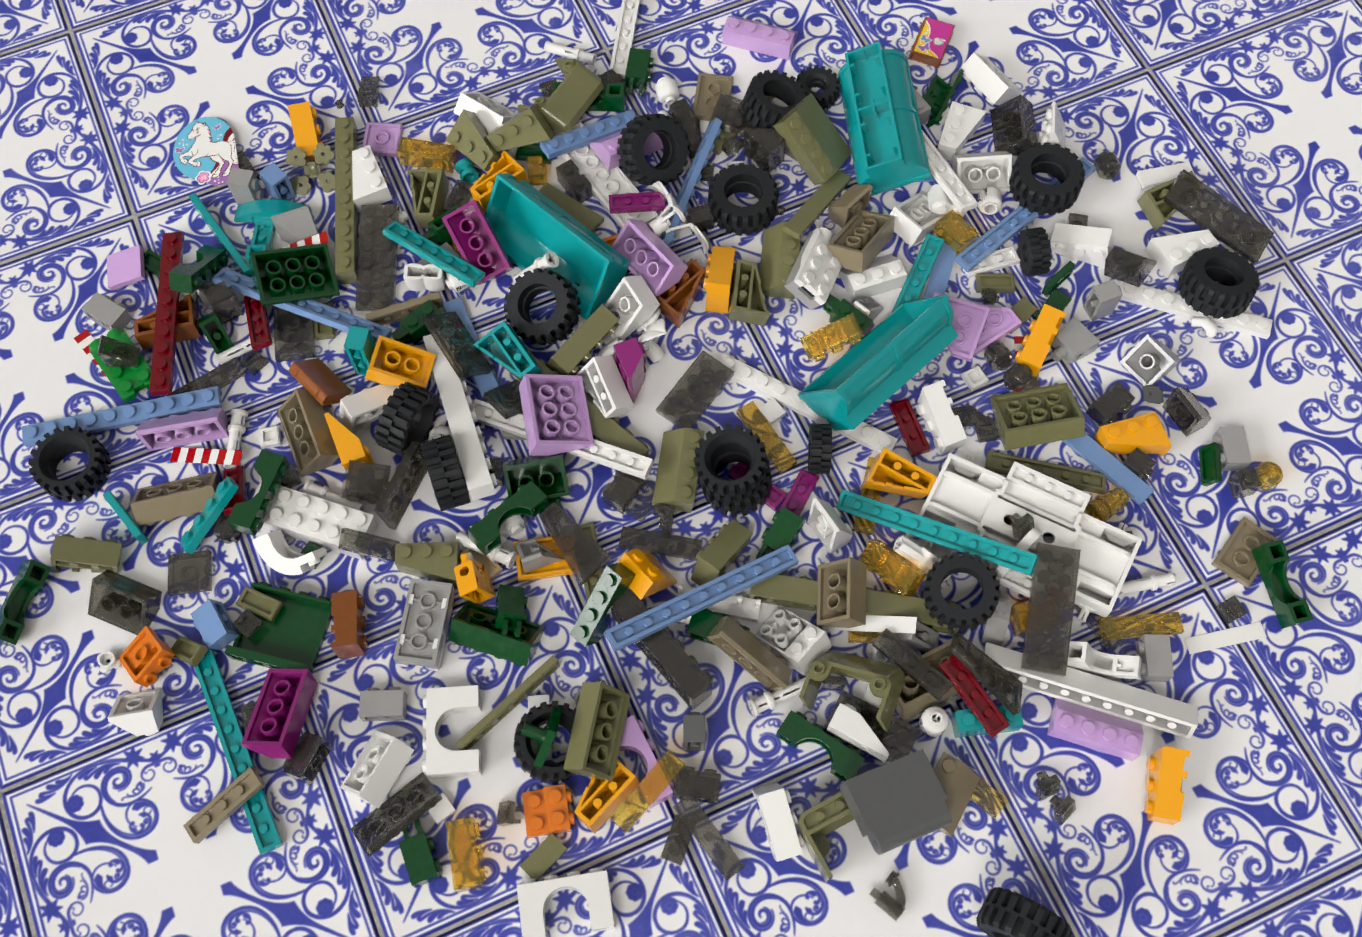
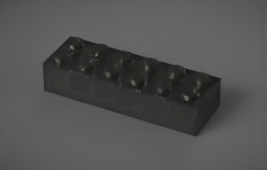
[611,589,713,711]

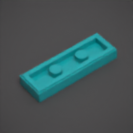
[103,491,148,545]

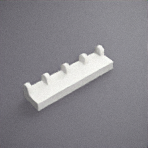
[677,584,761,622]

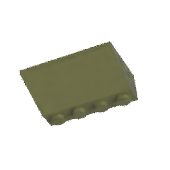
[773,93,852,185]
[990,383,1085,450]

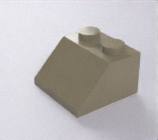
[828,184,873,228]

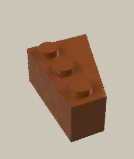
[656,258,705,328]
[134,294,201,350]
[331,590,368,659]

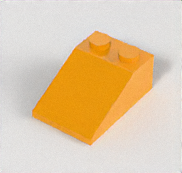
[364,335,436,389]
[324,413,375,481]
[618,548,677,600]

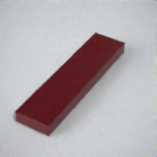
[244,296,273,352]
[938,653,1010,738]

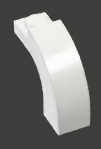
[253,529,327,575]
[1064,641,1142,681]

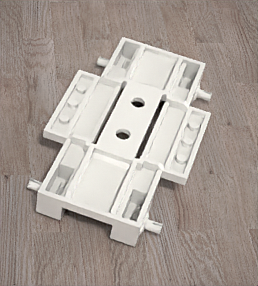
[919,453,1143,622]

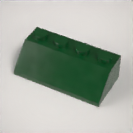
[448,601,545,667]

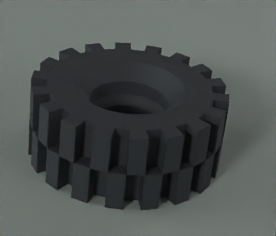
[796,65,840,111]
[1017,227,1052,277]
[808,423,832,474]

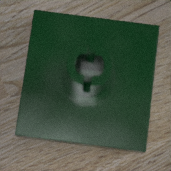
[520,706,562,768]

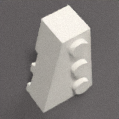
[937,101,987,161]
[352,145,392,213]
[1050,223,1114,270]
[1145,229,1220,278]
[576,355,634,418]
[916,380,967,454]
[338,384,399,433]
[752,783,804,862]

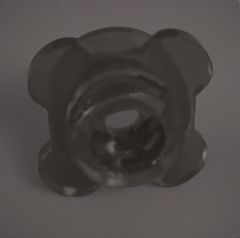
[981,289,1000,305]

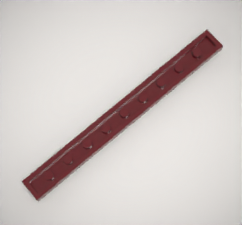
[149,231,184,396]

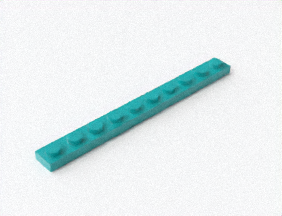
[836,489,1039,576]
[194,649,283,855]

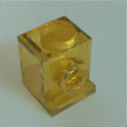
[527,156,548,186]

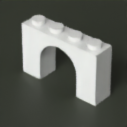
[422,685,482,779]
[517,868,615,937]

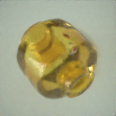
[1251,461,1283,491]

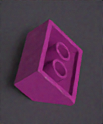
[613,337,646,404]

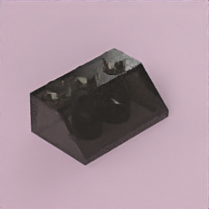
[990,94,1038,156]
[88,569,162,635]

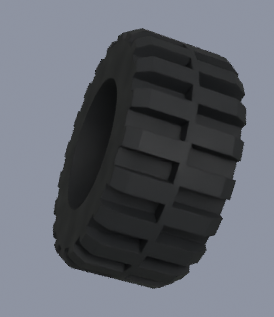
[617,114,690,185]
[1009,143,1085,215]
[708,163,779,236]
[1178,247,1260,319]
[504,268,581,345]
[976,887,1072,937]

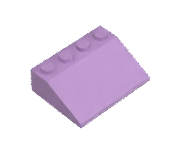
[519,374,594,456]

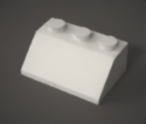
[959,52,1022,106]
[454,92,517,133]
[952,151,1012,194]
[839,254,907,302]
[340,730,414,808]

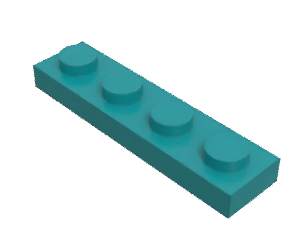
[181,476,239,554]

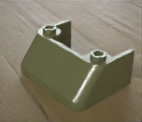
[517,58,604,133]
[799,650,905,731]
[799,792,854,883]

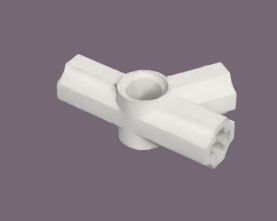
[893,534,952,582]

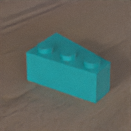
[473,321,543,379]

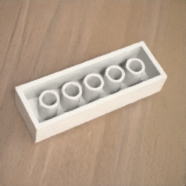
[253,480,379,560]

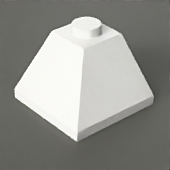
[107,688,163,736]

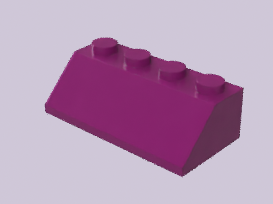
[442,200,514,286]
[241,668,318,759]

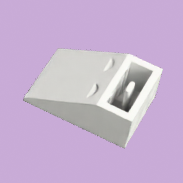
[1037,101,1066,148]
[754,605,832,676]

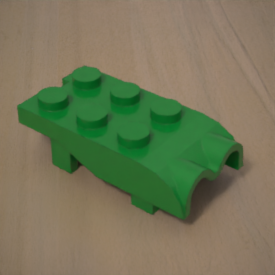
[89,328,151,403]

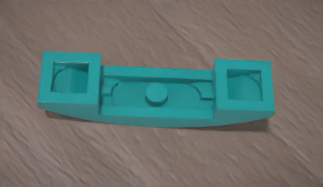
[234,199,311,223]
[245,217,275,261]

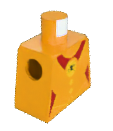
[454,552,496,604]

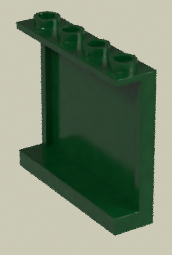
[224,582,332,674]

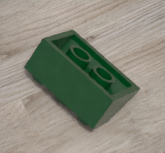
[502,453,570,499]

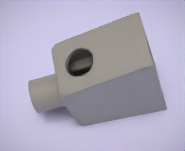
[1051,317,1101,363]

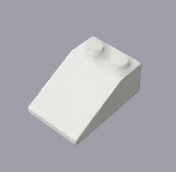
[889,191,948,247]
[604,275,660,341]
[807,497,852,554]

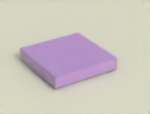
[362,122,403,157]
[107,245,145,290]

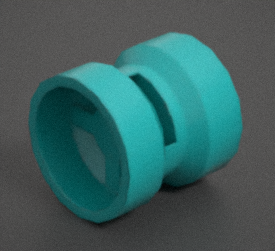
[455,158,479,184]

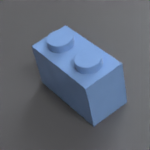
[259,162,296,201]
[191,599,239,650]

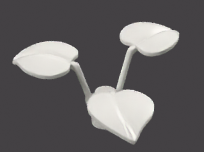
[648,181,709,255]
[597,307,667,363]

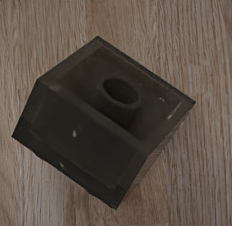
[1104,247,1157,287]
[1162,387,1211,437]
[341,460,391,504]
[283,732,332,787]

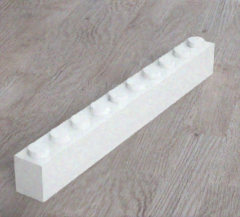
[423,330,497,501]
[978,642,1198,739]

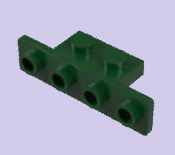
[922,68,964,128]

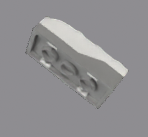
[784,227,842,310]
[393,578,454,671]

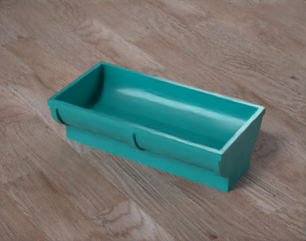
[838,41,932,196]
[485,173,630,320]
[797,294,958,431]

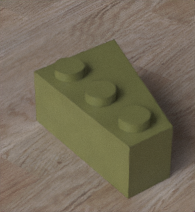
[486,103,555,152]
[446,109,501,171]
[408,169,449,228]
[1137,171,1201,232]
[728,259,770,326]
[691,519,753,586]
[50,534,122,573]
[395,542,461,588]

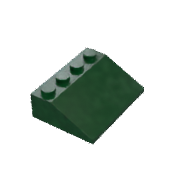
[249,243,340,306]

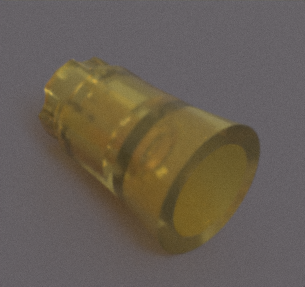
[1084,488,1129,522]

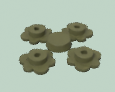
[285,144,335,196]

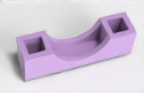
[620,715,675,809]

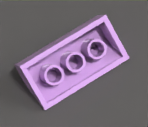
[722,15,798,60]
[590,130,663,170]
[611,219,688,297]
[136,408,229,451]
[1047,698,1144,761]

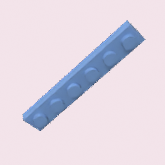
[540,109,637,159]

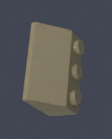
[816,557,866,628]
[934,752,980,837]

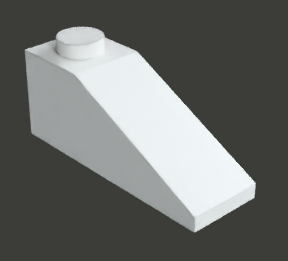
[826,703,889,762]

